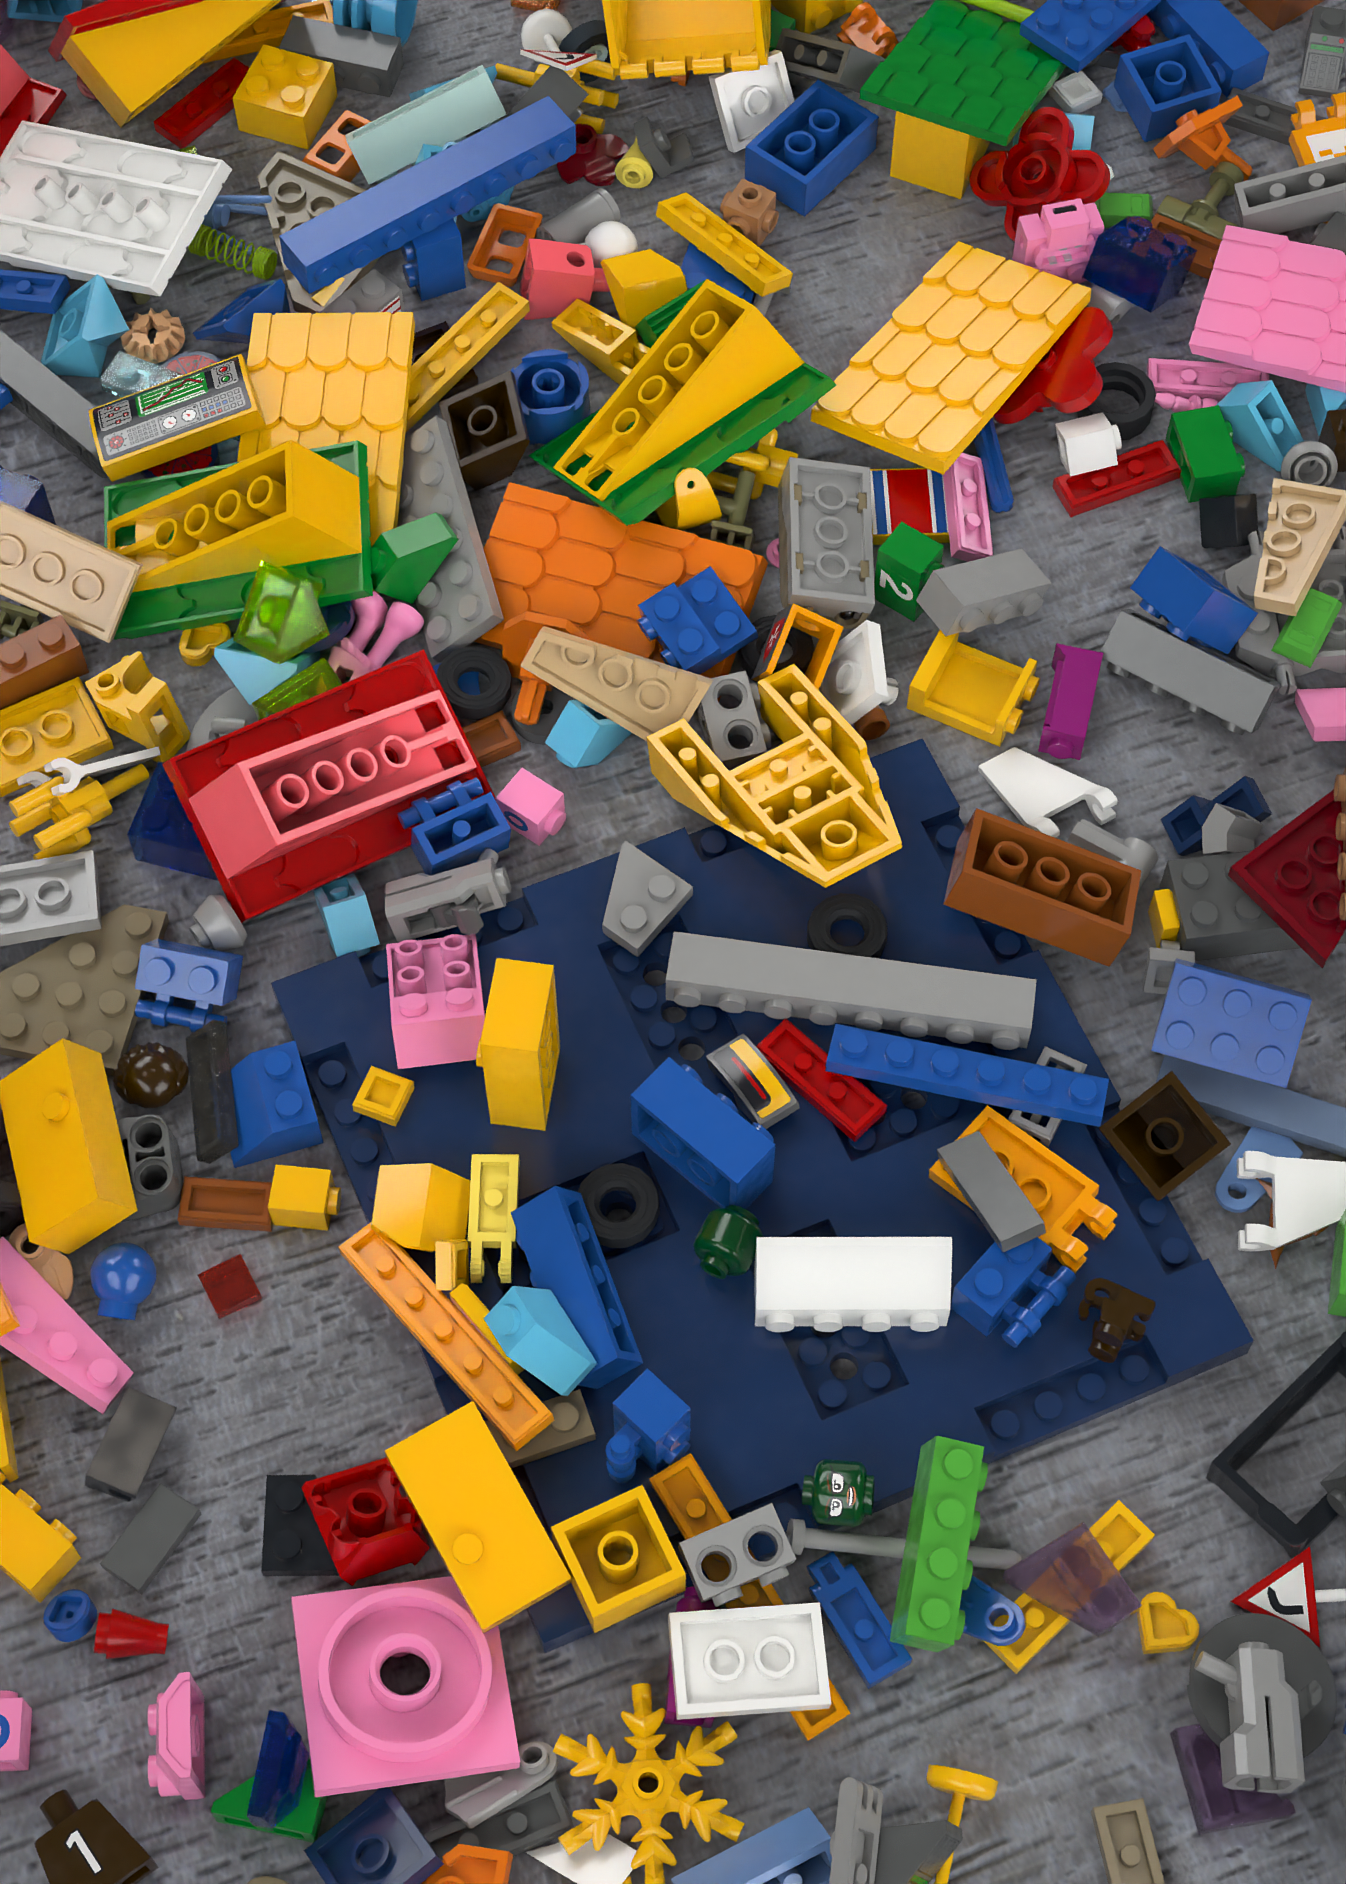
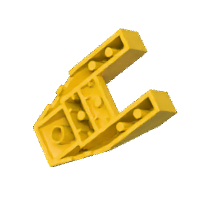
[646,664,902,888]

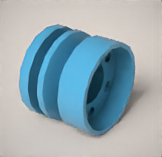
[333,0,418,47]

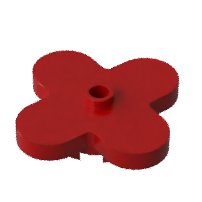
[970,107,1110,243]
[993,307,1113,424]

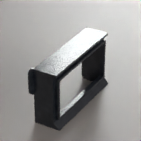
[1206,1331,1346,1559]

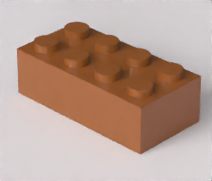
[943,808,1141,967]

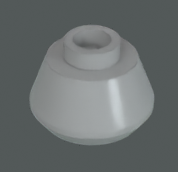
[1281,441,1338,487]
[189,894,247,951]

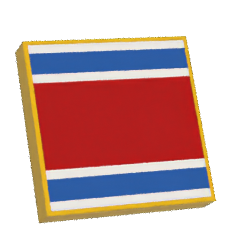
[870,468,950,545]

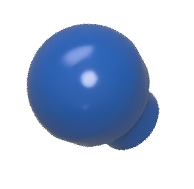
[90,1242,156,1320]

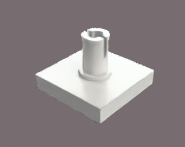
[709,49,794,153]
[819,620,898,725]

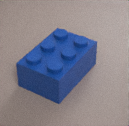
[745,79,879,217]
[1151,958,1312,1088]
[630,1057,776,1209]

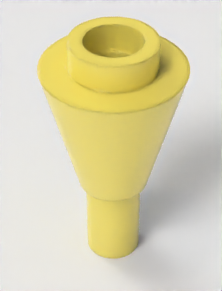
[615,137,653,189]

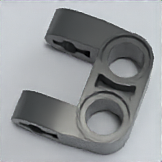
[116,1114,183,1223]

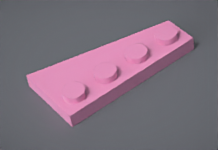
[0,1236,134,1414]

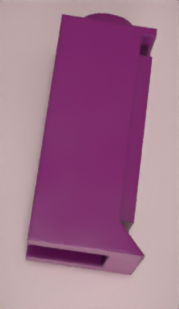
[1038,643,1103,760]

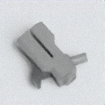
[385,849,511,943]
[1194,1642,1322,1794]

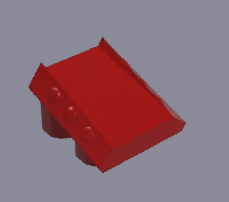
[301,1457,430,1586]

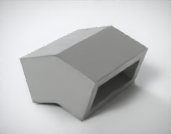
[1202,803,1263,856]

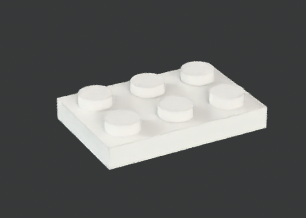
[668,1602,831,1720]

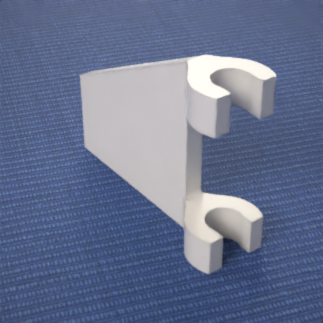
[17,747,161,796]
[978,747,1118,838]
[1237,1151,1346,1251]

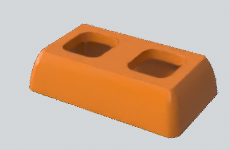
[302,110,372,182]
[467,203,543,287]

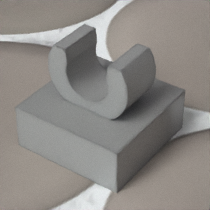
[1143,940,1195,994]

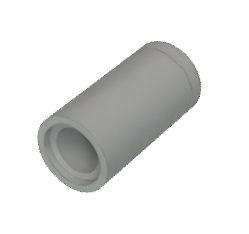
[536,188,621,244]

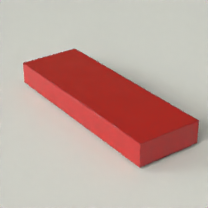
[153,57,249,150]
[1052,439,1181,517]
[756,1018,887,1142]

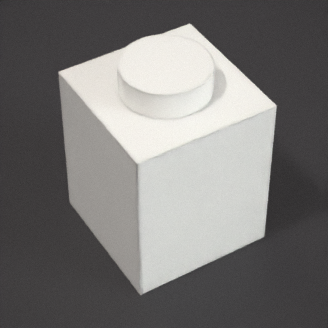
[1055,412,1122,477]

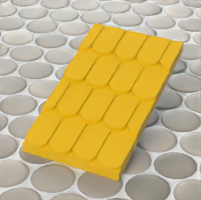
[811,241,1092,475]
[237,312,415,547]

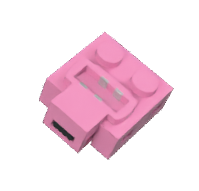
[1012,198,1104,284]

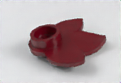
[557,123,629,186]

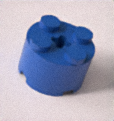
[511,349,590,445]

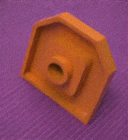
[1153,95,1253,181]
[502,611,589,725]

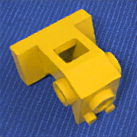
[84,651,191,764]

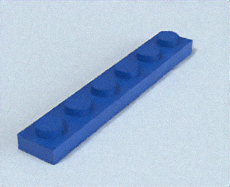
[825,1024,1109,1127]

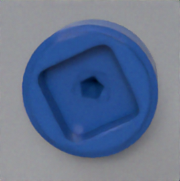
[43,1589,97,1642]

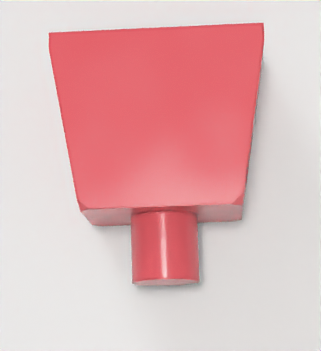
[520,239,610,320]

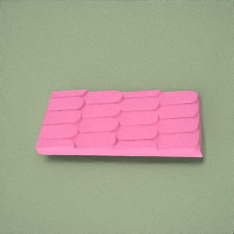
[1189,225,1346,393]

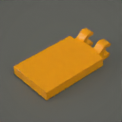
[929,1105,1118,1273]

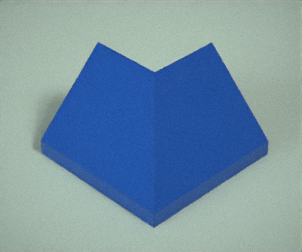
[193,278,291,344]

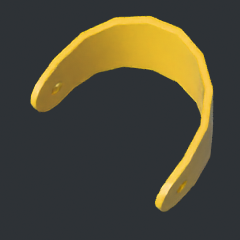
[654,468,722,530]

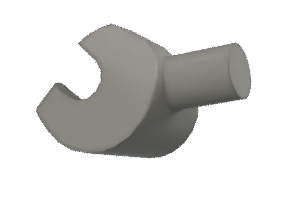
[1087,282,1140,327]

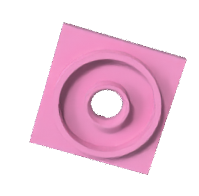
[291,1576,520,1798]

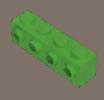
[889,1436,988,1653]

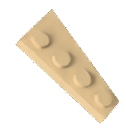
[1254,478,1346,616]
[520,626,714,741]

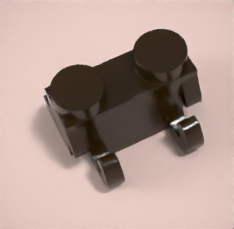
[1078,1278,1156,1363]

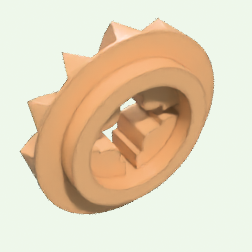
[121,308,185,364]

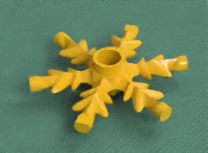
[553,1683,745,1884]

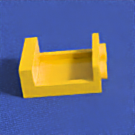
[906,630,1040,747]

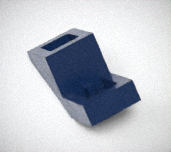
[1160,776,1272,856]

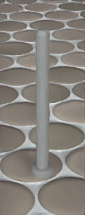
[786,1518,1021,1571]

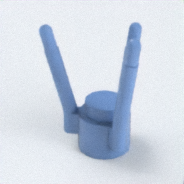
[202,195,272,255]

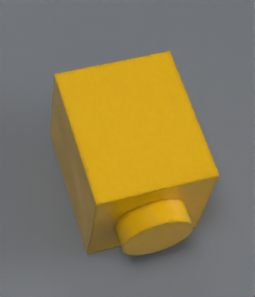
[268,1164,342,1231]

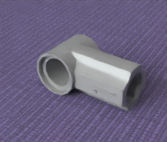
[1067,819,1158,891]

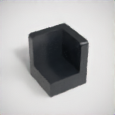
[1199,494,1258,548]

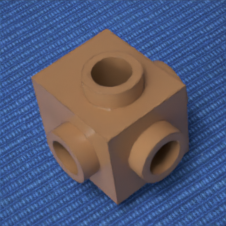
[720,179,779,247]

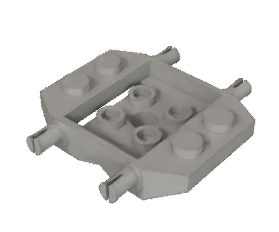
[1222,526,1346,695]

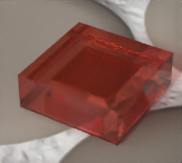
[198,1254,262,1319]

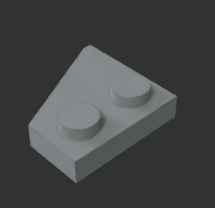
[602,841,693,957]

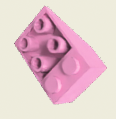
[386,934,485,1069]

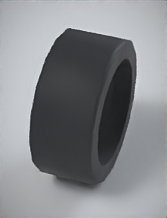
[1077,362,1156,441]

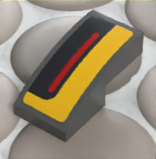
[706,1033,800,1129]

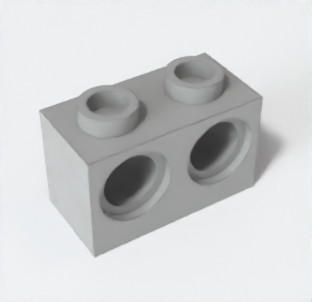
[697,671,772,771]
[678,1503,797,1607]

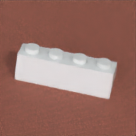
[754,1237,952,1332]

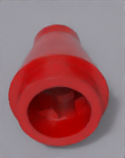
[94,1609,169,1659]

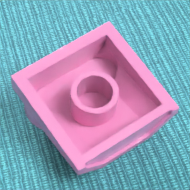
[148,1672,205,1800]

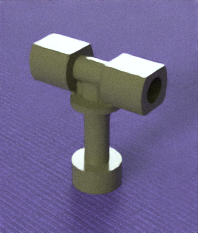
[1157,162,1244,240]

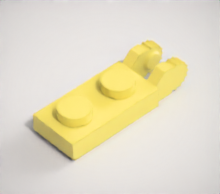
[468,1154,520,1283]

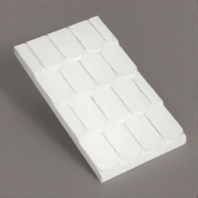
[0,120,232,297]

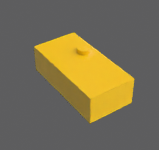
[476,958,560,1131]
[0,1038,138,1255]
[385,1401,572,1633]

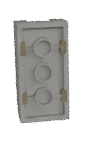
[778,457,875,629]

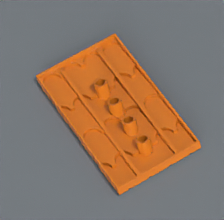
[474,482,769,702]

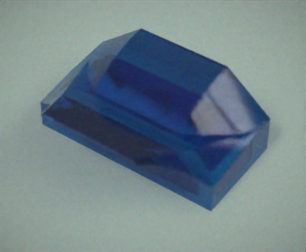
[247,1710,309,1828]

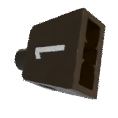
[34,1789,159,1884]

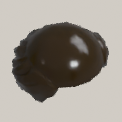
[113,1042,189,1108]

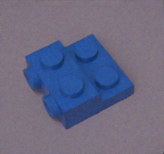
[637,566,758,675]

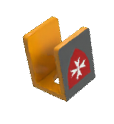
[751,603,844,690]

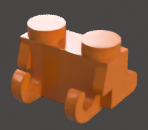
[836,2,899,59]

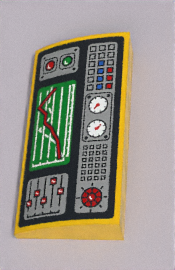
[89,353,266,482]

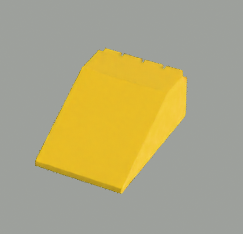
[602,0,771,80]

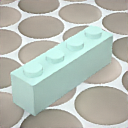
[345,65,507,185]

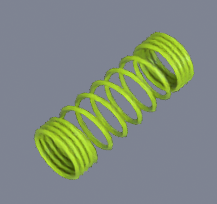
[188,224,277,280]

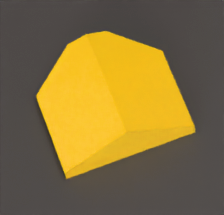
[600,249,687,334]
[370,1163,471,1252]

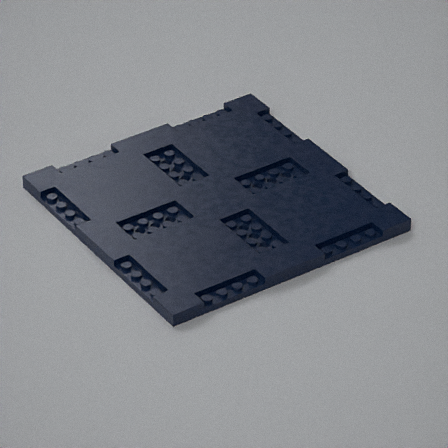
[271,738,1254,1654]

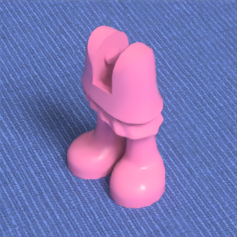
[316,591,424,695]

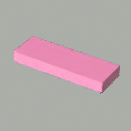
[1147,358,1269,402]
[943,452,993,562]

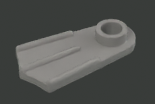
[444,1741,558,1829]

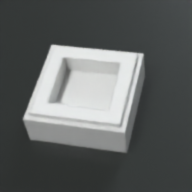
[1049,70,1103,113]

